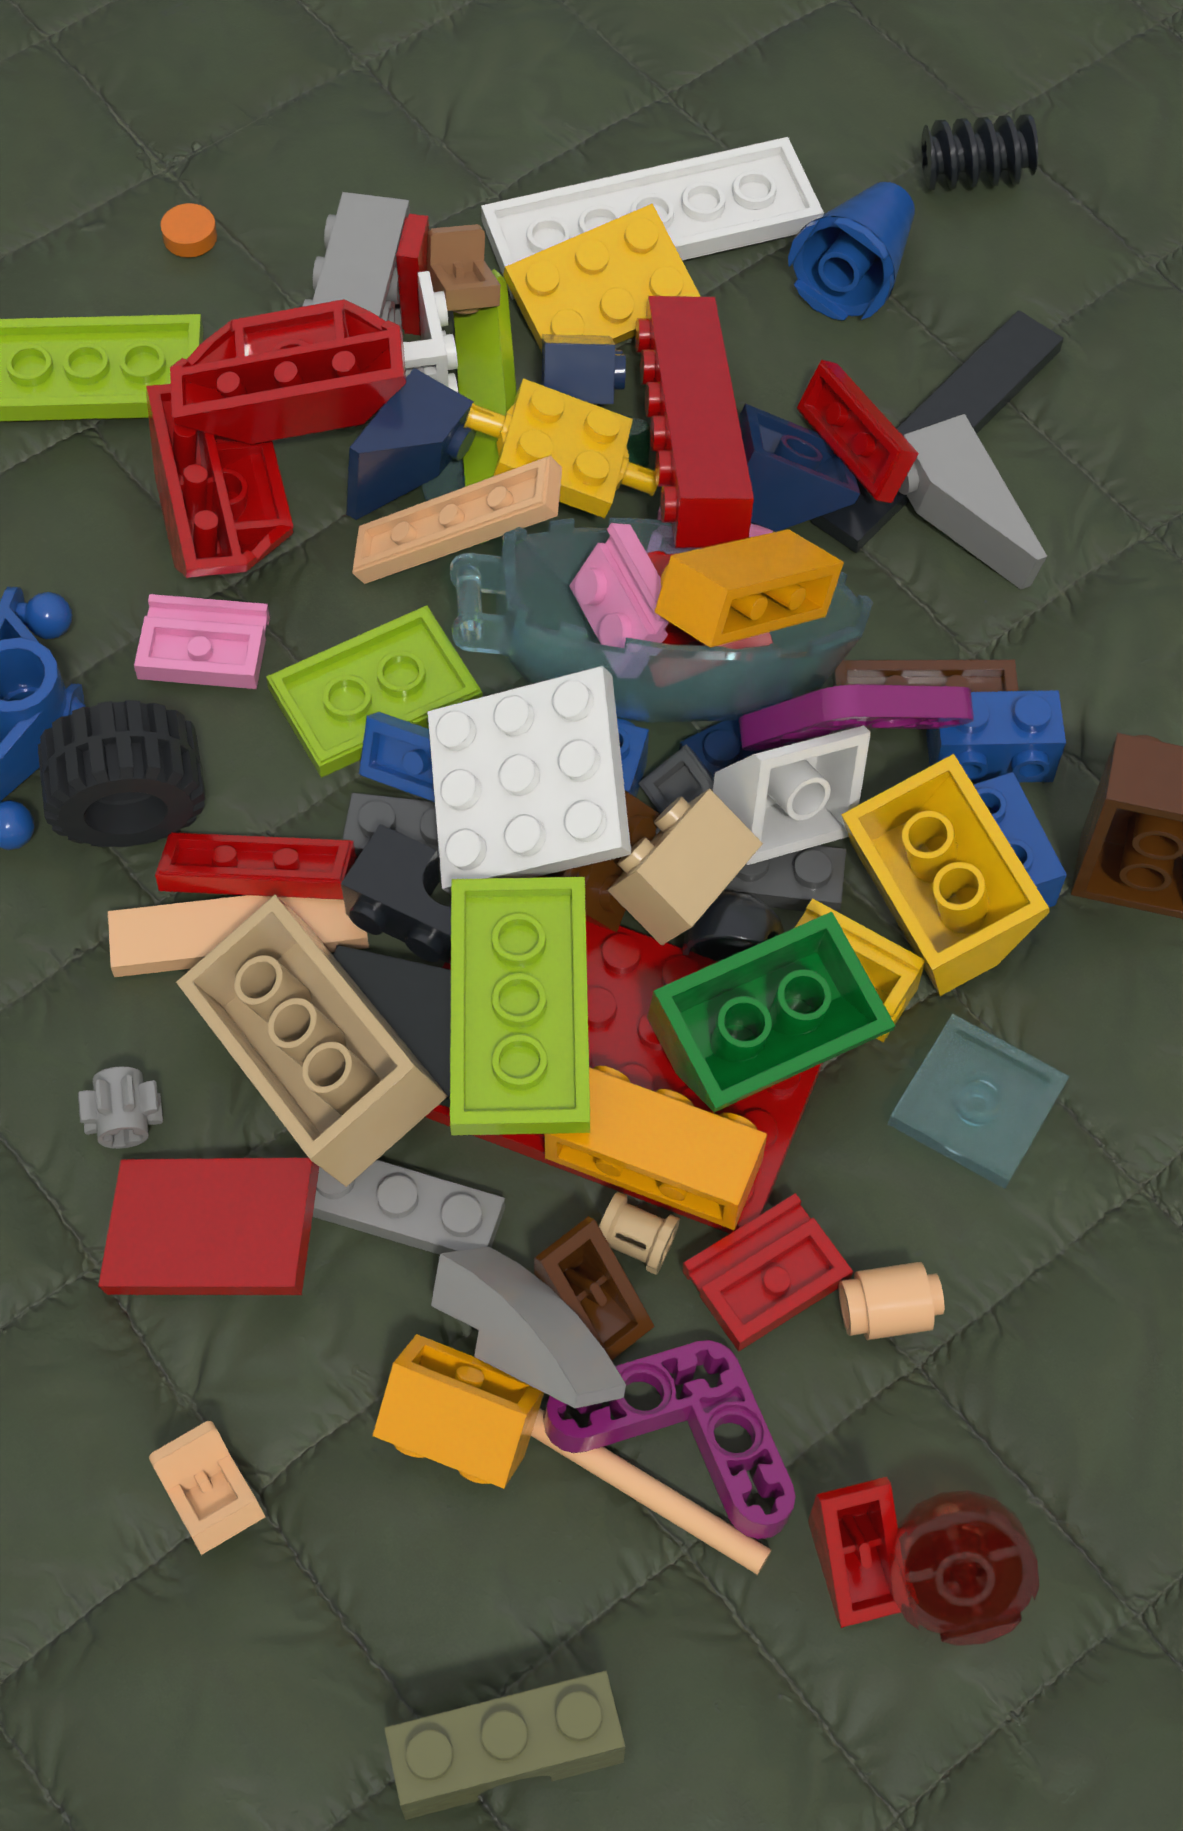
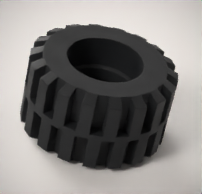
[38,700,205,848]

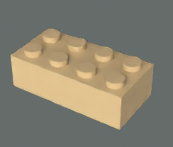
[176,895,448,1187]

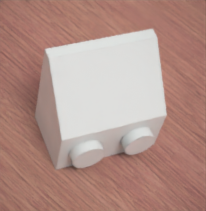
[713,726,871,865]

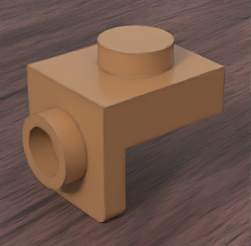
[427,224,501,314]

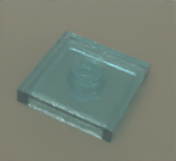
[888,1014,1069,1189]

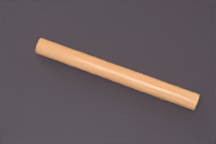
[531,1408,772,1575]

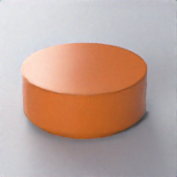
[161,203,217,257]

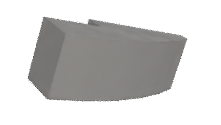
[431,1247,626,1408]

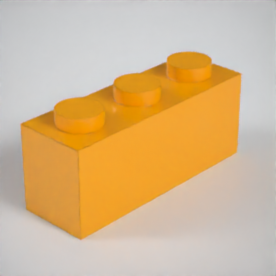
[654,529,844,648]
[545,1066,767,1230]

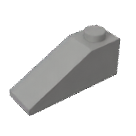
[899,414,1047,589]

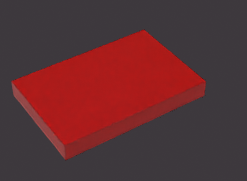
[98,1158,319,1295]

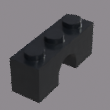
[341,824,496,964]

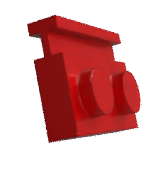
[682,1193,853,1352]

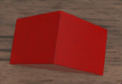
[808,1477,910,1628]

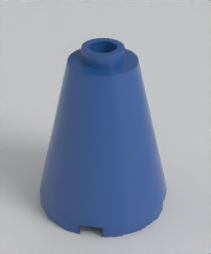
[788,182,915,320]

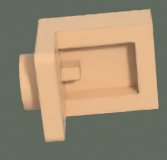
[149,1421,265,1555]

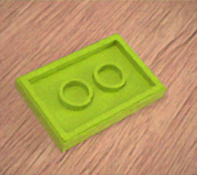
[266,605,483,778]

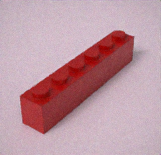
[635,296,754,548]

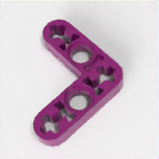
[739,684,974,751]
[543,1340,796,1539]

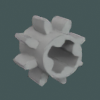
[78,1067,163,1149]

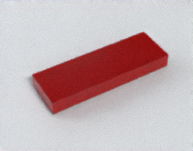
[797,360,919,503]
[155,832,356,900]

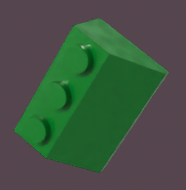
[647,912,896,1112]

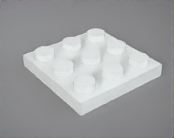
[428,666,631,895]

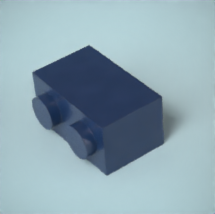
[541,334,626,404]

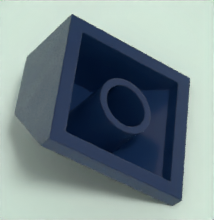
[346,368,476,520]
[739,403,860,532]

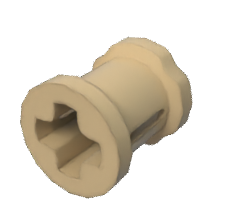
[599,1192,680,1275]

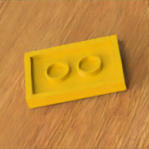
[503,203,701,351]

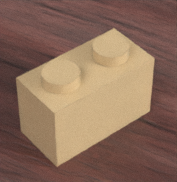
[608,788,763,945]

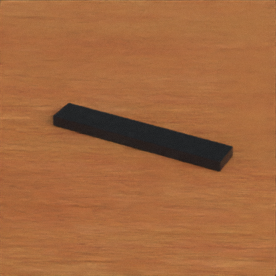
[811,310,1064,553]

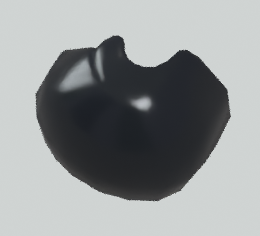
[682,891,784,960]

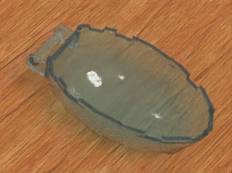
[450,518,873,724]

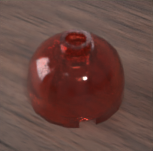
[889,1490,1040,1646]

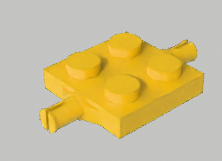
[464,378,657,518]

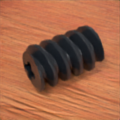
[921,114,1038,190]

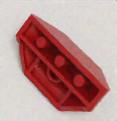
[170,299,407,444]
[146,384,293,578]

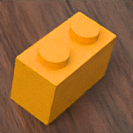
[373,1334,544,1489]

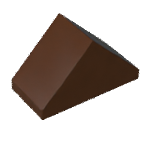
[534,1216,655,1361]

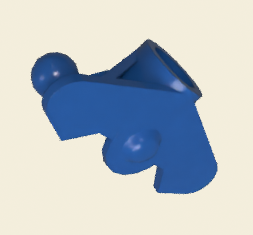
[0,587,86,850]

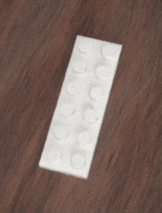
[481,137,824,300]

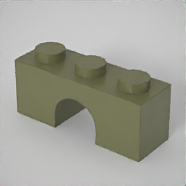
[384,1670,626,1820]

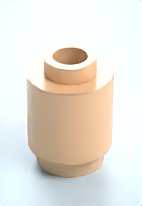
[839,1262,945,1340]

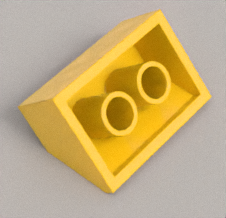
[841,754,1050,996]

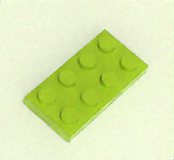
[0,314,203,421]
[450,877,590,1135]

